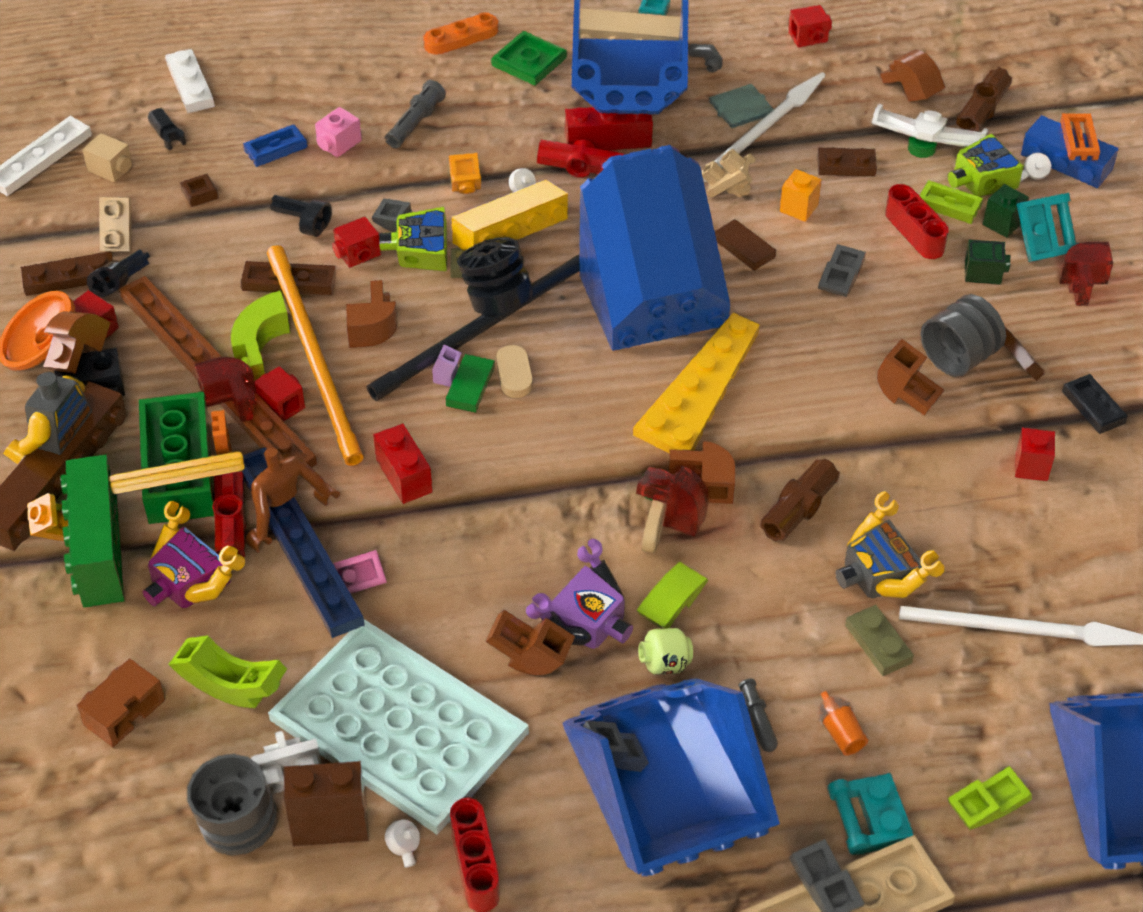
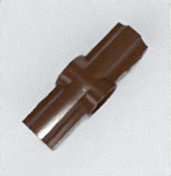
[956,67,1012,132]
[760,458,840,542]

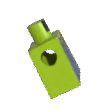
[948,134,1023,197]
[379,207,447,271]

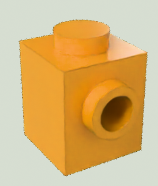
[780,169,822,222]

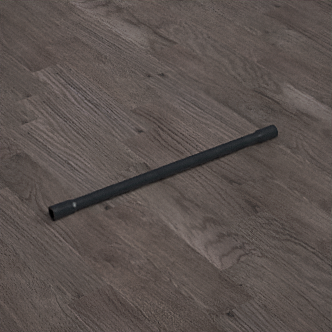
[367,254,580,401]

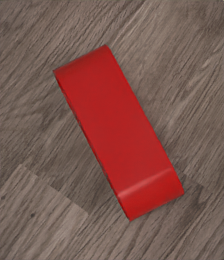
[885,184,949,259]
[450,798,500,912]

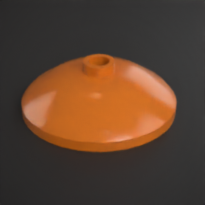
[0,291,75,371]

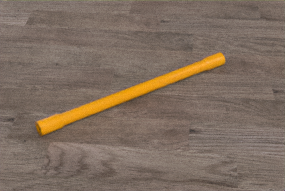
[267,245,364,466]

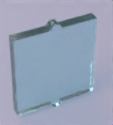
[709,84,774,128]

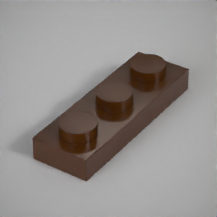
[21,251,113,296]
[241,261,336,296]

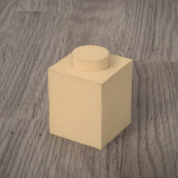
[82,133,132,183]

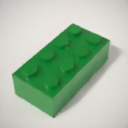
[138,392,214,524]
[60,455,125,608]

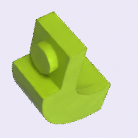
[231,291,290,384]
[168,636,288,708]

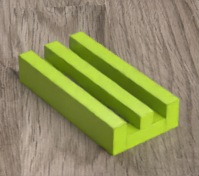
[919,180,983,224]

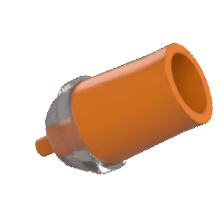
[819,691,868,755]

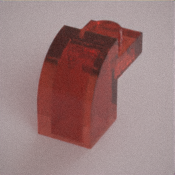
[1059,242,1113,306]
[194,357,256,423]
[636,466,709,536]

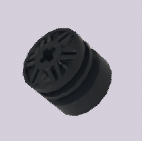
[457,237,534,315]

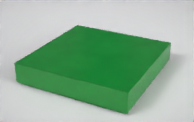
[491,30,567,86]

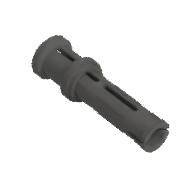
[385,80,446,148]

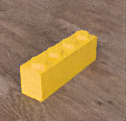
[452,180,568,251]

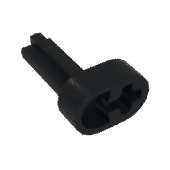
[270,195,332,237]
[87,249,150,298]

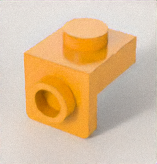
[449,153,481,194]
[27,494,68,541]

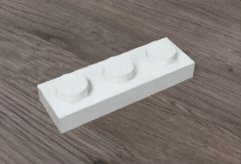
[165,49,215,113]

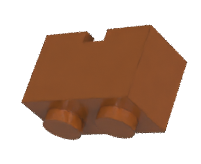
[77,658,165,748]

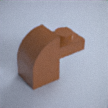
[880,50,946,102]
[346,280,398,348]
[44,311,110,373]
[877,339,944,416]
[669,441,735,504]
[485,609,575,675]

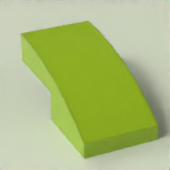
[637,562,708,629]
[947,766,1032,830]

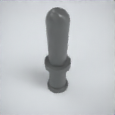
[738,679,778,752]

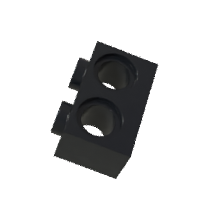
[54,347,126,396]

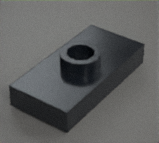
[1062,374,1128,434]

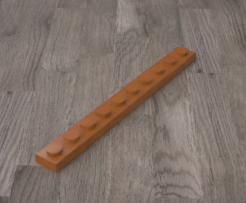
[119,276,317,468]

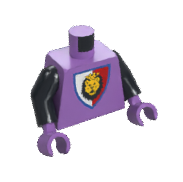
[526,538,633,649]

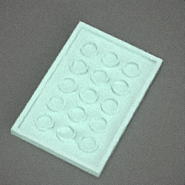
[268,619,529,835]

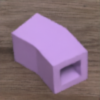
[432,345,462,387]

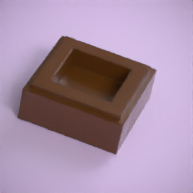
[180,174,219,207]

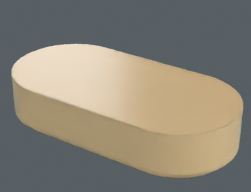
[496,345,532,398]
[642,492,669,553]

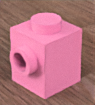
[315,107,362,158]

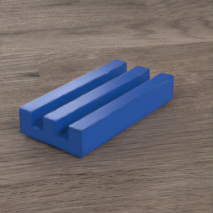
[243,124,308,167]

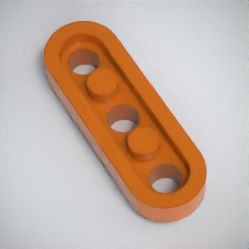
[423,12,499,55]

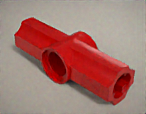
[537,139,626,178]
[212,472,247,558]

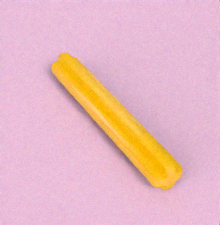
[109,451,245,494]

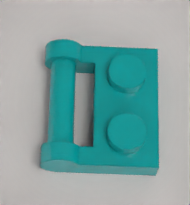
[1017,193,1081,262]
[827,773,914,855]

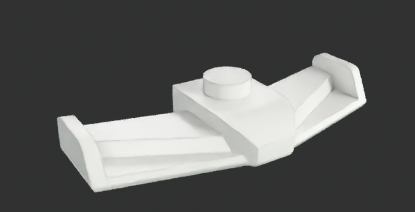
[872,104,989,147]

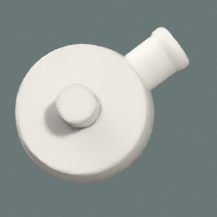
[1020,153,1051,182]
[509,168,536,192]
[385,819,420,868]

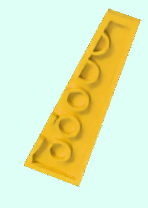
[633,312,760,454]

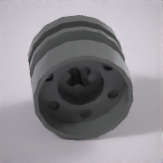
[920,294,1006,377]
[187,754,278,856]

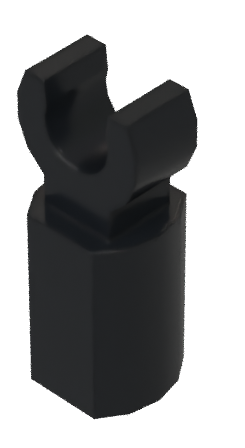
[148,107,186,150]

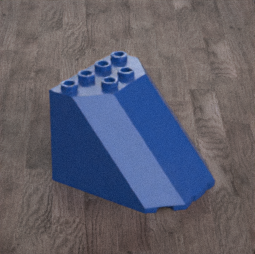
[571,0,688,114]
[579,145,730,351]
[563,678,780,876]
[1050,692,1143,869]

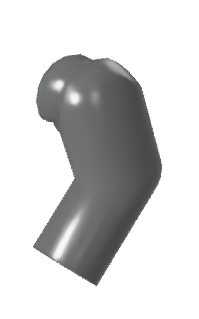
[688,43,723,73]

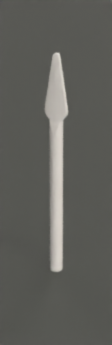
[701,72,825,182]
[899,606,1143,647]

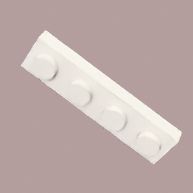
[0,116,92,197]

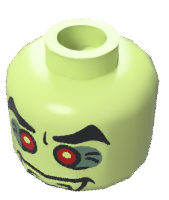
[638,628,693,675]

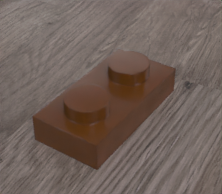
[817,147,877,177]

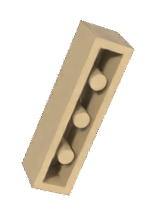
[580,8,681,41]

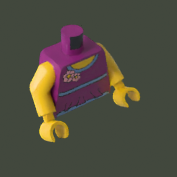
[142,501,245,608]

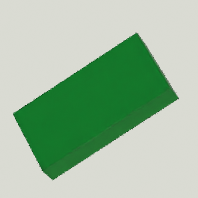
[445,354,495,413]

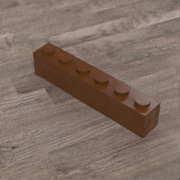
[0,381,127,551]

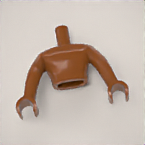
[245,448,340,553]

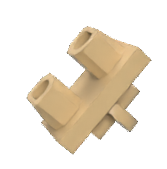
[702,149,756,198]
[99,197,132,252]

